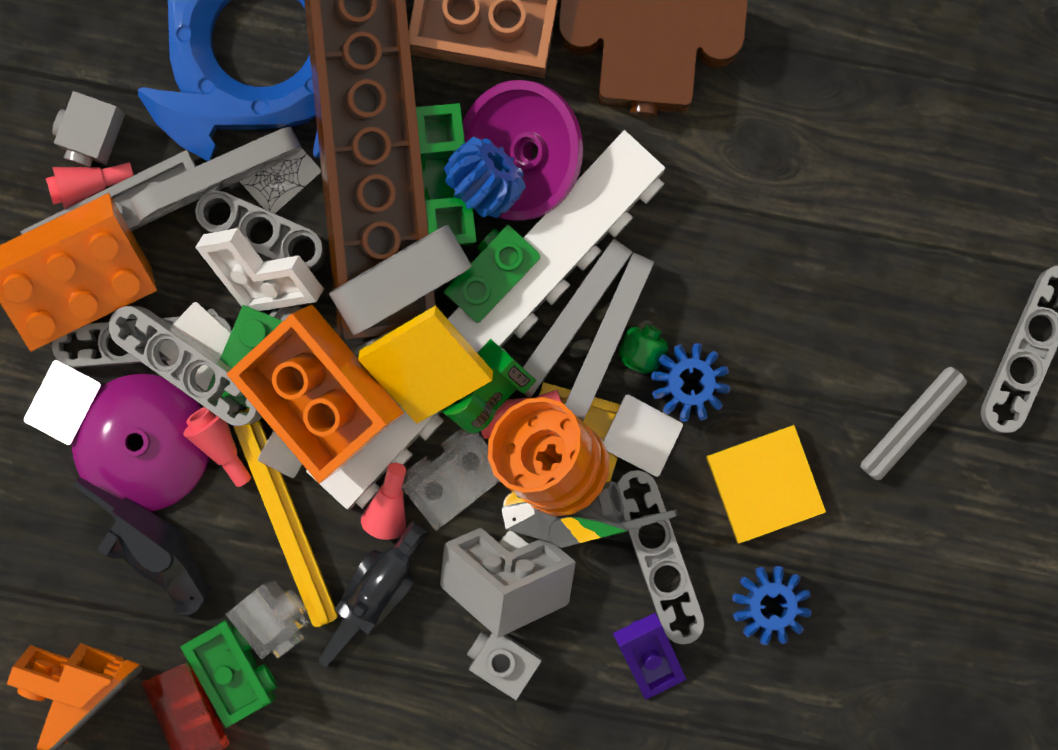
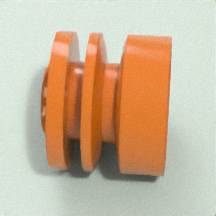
[488,397,609,517]

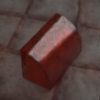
[141,662,230,750]

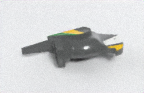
[502,481,678,548]

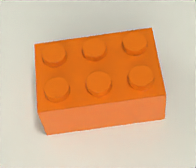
[0,193,157,352]
[226,305,404,484]

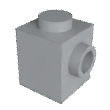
[52,91,125,168]
[467,631,542,700]

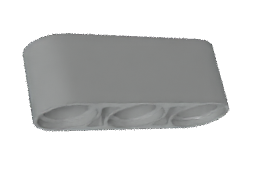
[195,190,327,273]
[329,225,472,335]

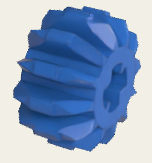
[444,137,526,218]
[651,343,730,422]
[732,566,811,645]

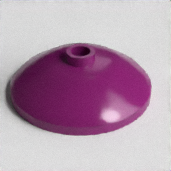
[462,80,583,220]
[72,374,210,512]

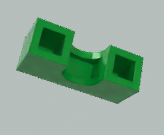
[416,103,476,250]

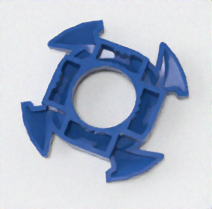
[138,0,320,161]

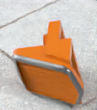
[7,643,142,750]

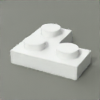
[195,228,324,311]

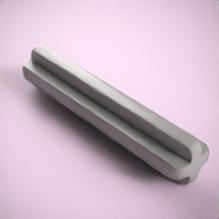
[861,367,967,480]

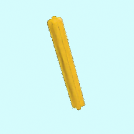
[233,408,338,627]

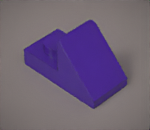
[613,613,687,700]

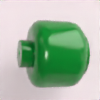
[618,324,669,374]

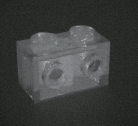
[402,428,500,531]
[226,580,308,659]

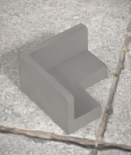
[440,528,576,638]

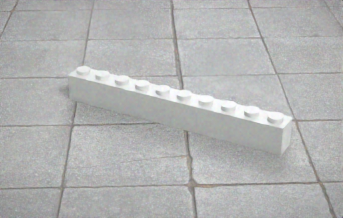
[306,130,665,510]

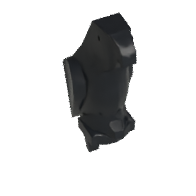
[73,477,212,616]
[318,520,430,667]

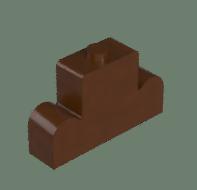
[559,0,748,117]

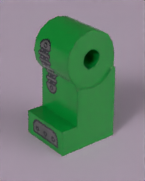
[442,338,537,433]

